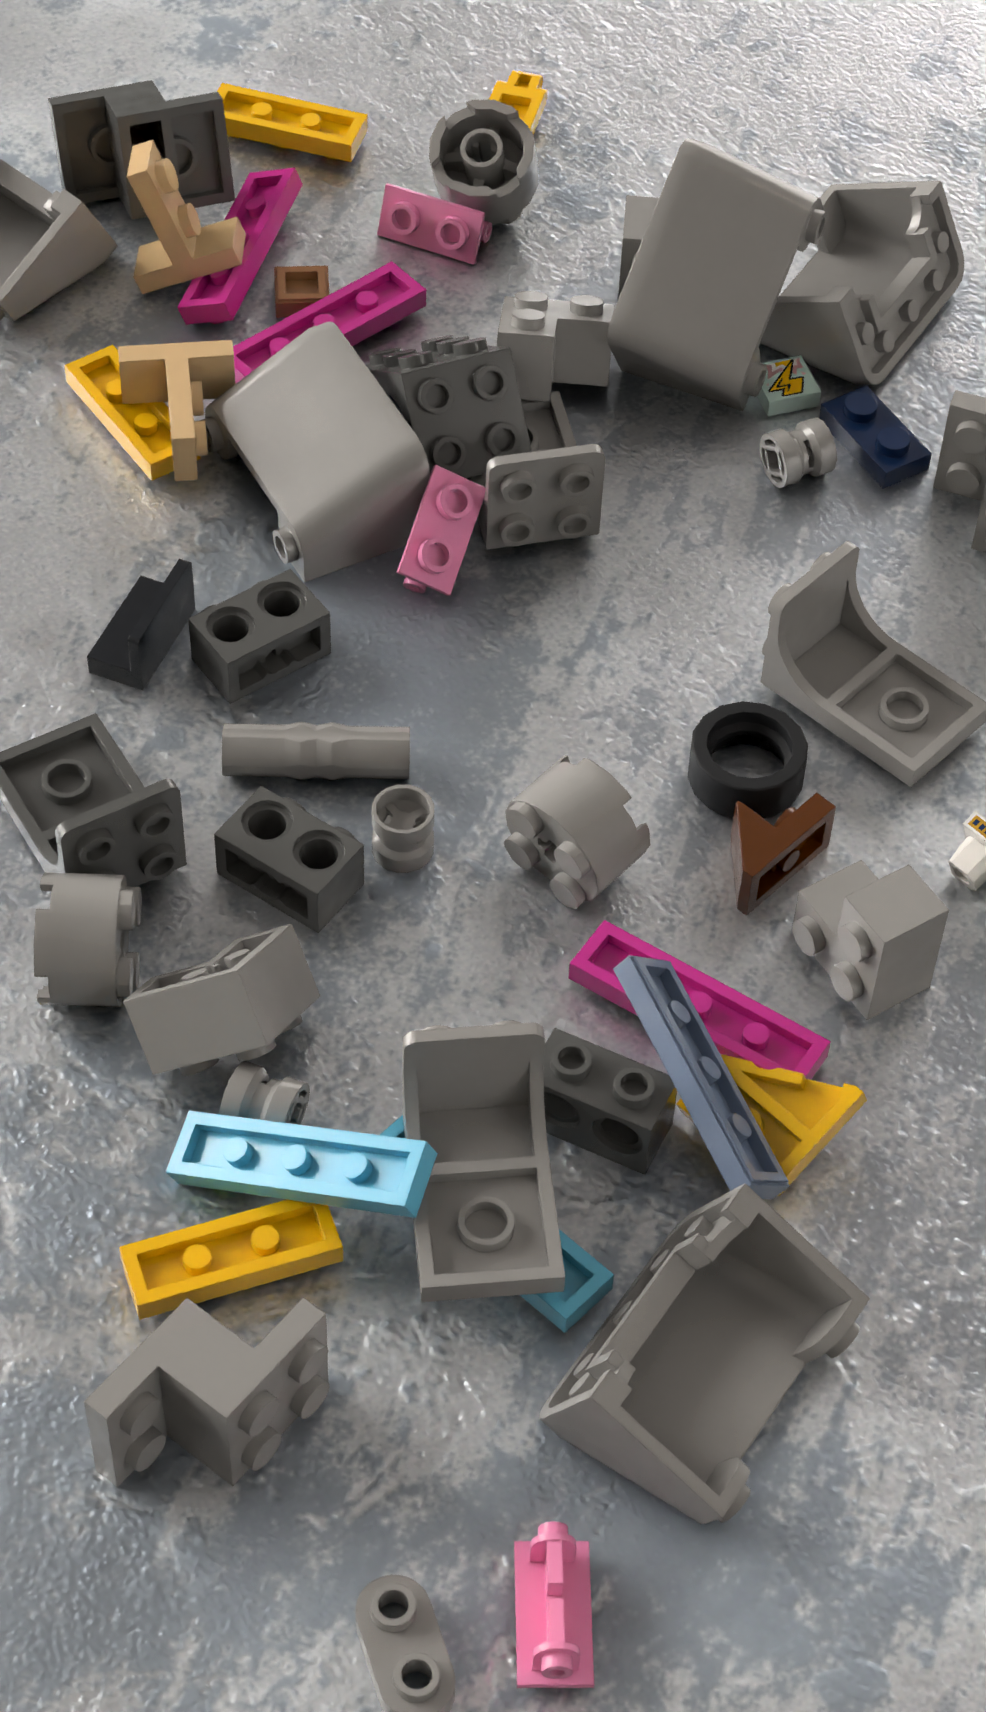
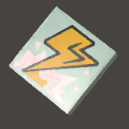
[757,355,821,416]

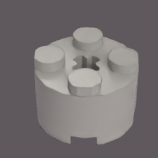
[429,100,539,224]
[504,755,651,909]
[34,872,142,1007]

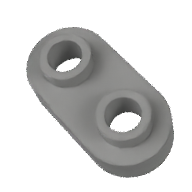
[355,1575,455,1712]

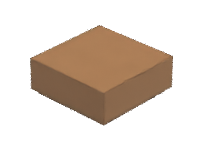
[274,266,329,318]

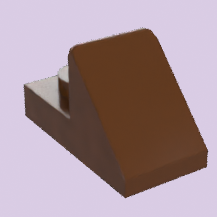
[731,793,836,916]

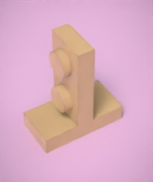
[127,140,246,294]
[118,340,235,481]

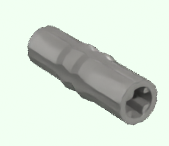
[222,722,410,781]

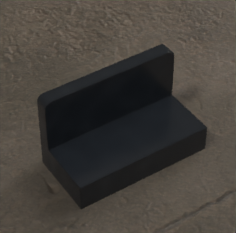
[87,559,195,690]

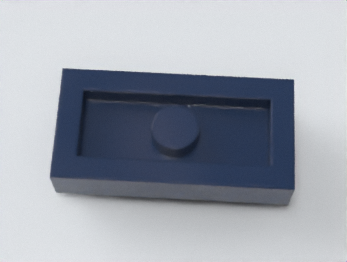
[819,385,932,489]

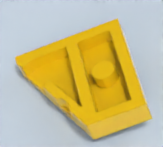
[676,1054,867,1196]

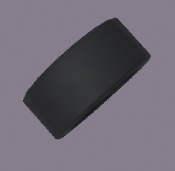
[687,701,808,818]

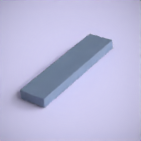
[613,955,790,1200]

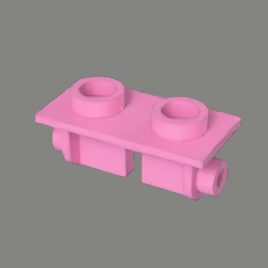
[377,183,492,265]
[396,465,486,596]
[514,1521,594,1688]

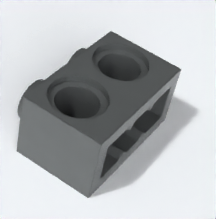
[188,569,331,704]
[214,786,364,933]
[543,1028,677,1175]

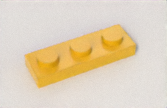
[217,83,368,162]
[64,344,201,481]
[119,1199,343,1320]

